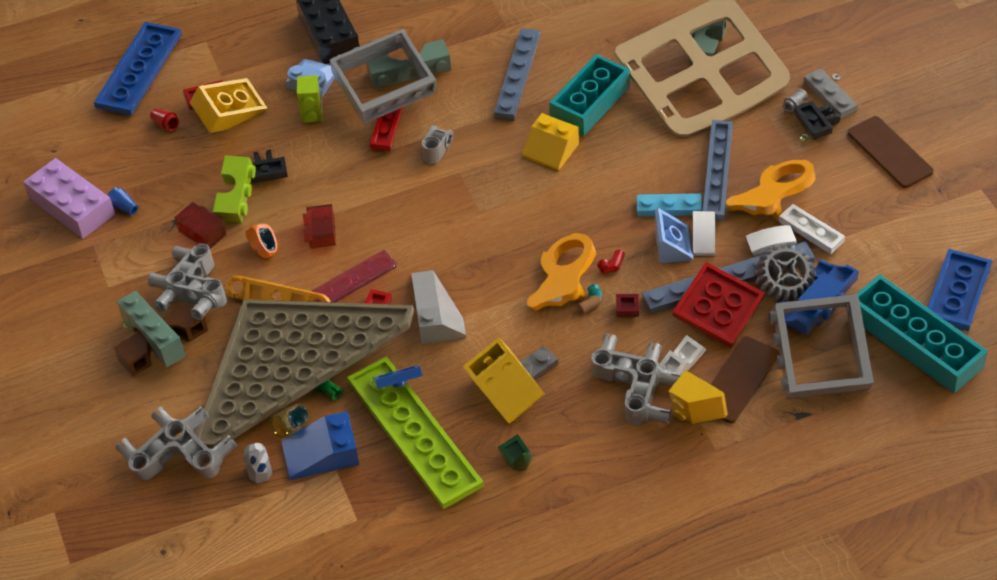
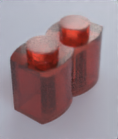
[303,204,336,248]

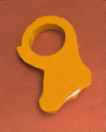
[726,159,816,221]
[527,233,596,311]

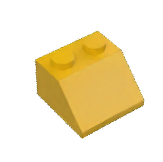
[522,113,579,171]
[669,370,728,424]

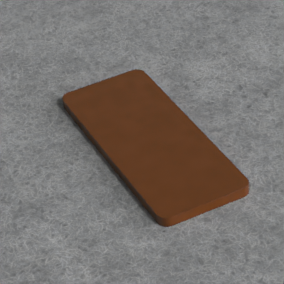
[848,116,934,188]
[710,336,780,424]

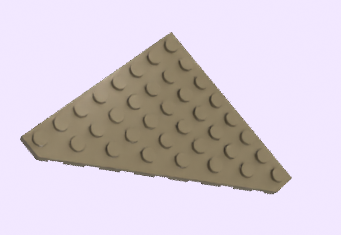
[195,299,414,449]

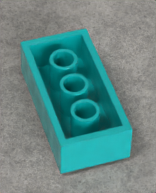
[549,54,630,136]

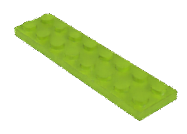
[347,356,484,510]

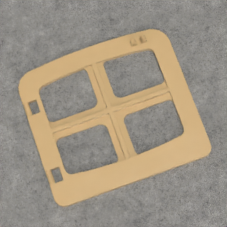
[615,0,790,137]

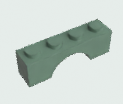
[367,39,451,88]
[117,291,186,368]

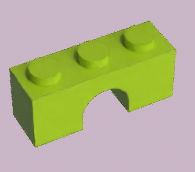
[213,155,256,223]

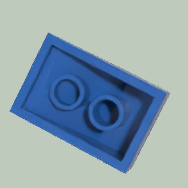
[281,411,359,480]

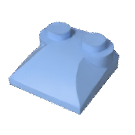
[285,59,335,98]

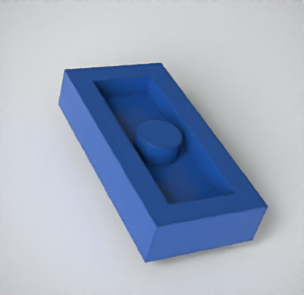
[373,365,423,389]

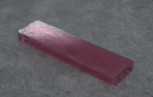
[311,250,397,303]

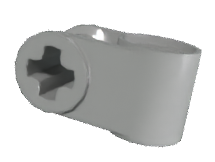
[422,125,454,164]

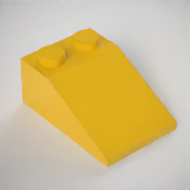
[190,78,267,133]

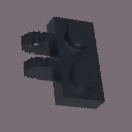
[793,101,841,140]
[250,149,288,184]

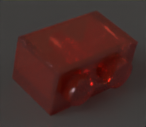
[175,202,227,249]

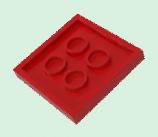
[672,262,765,348]

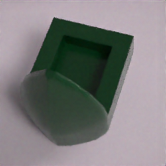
[498,434,532,471]

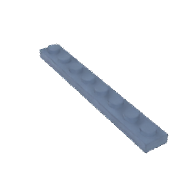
[642,241,815,314]

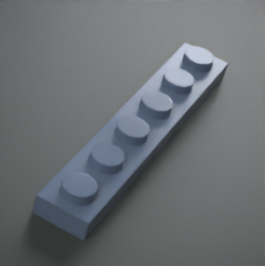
[494,28,541,121]
[703,120,733,221]

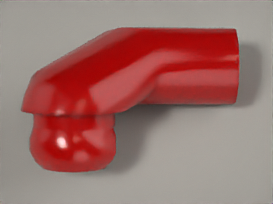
[597,249,625,274]

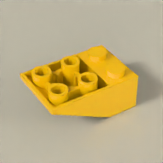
[463,337,545,424]

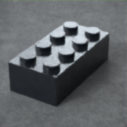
[296,0,360,64]

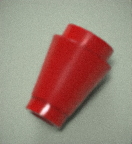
[150,108,179,131]

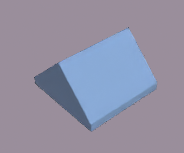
[655,208,693,263]

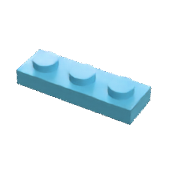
[637,194,702,216]

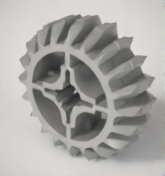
[754,243,816,302]

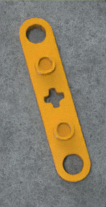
[225,276,330,302]

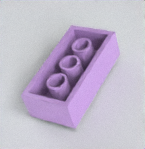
[23,158,115,239]

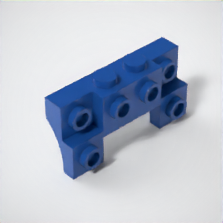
[768,259,859,335]

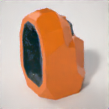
[245,224,278,259]

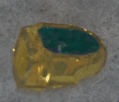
[269,404,310,438]

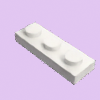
[779,204,845,254]

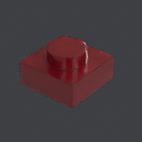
[616,294,639,317]

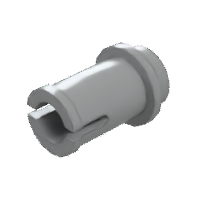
[783,89,808,112]

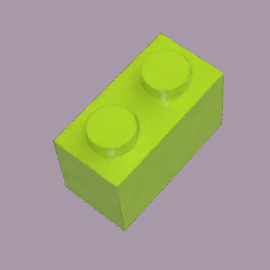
[297,75,323,123]

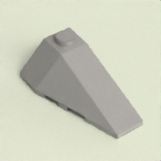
[411,270,466,344]

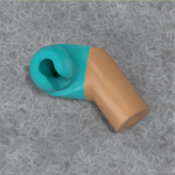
[578,284,602,314]

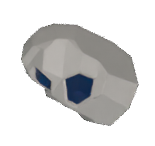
[243,443,273,484]

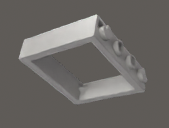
[330,29,437,124]
[770,294,874,398]

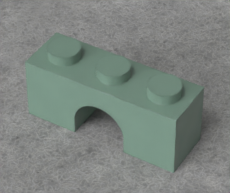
[689,20,727,65]

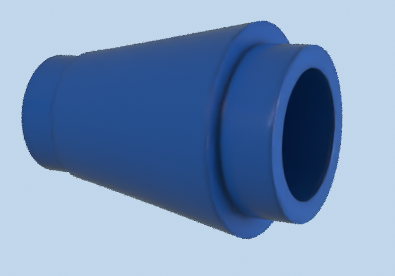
[107,187,139,216]

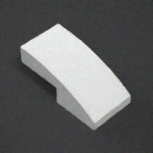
[693,211,715,256]
[746,225,798,257]
[659,335,706,373]

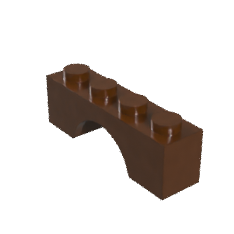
[114,301,208,377]

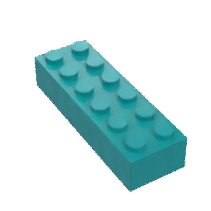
[847,274,988,394]

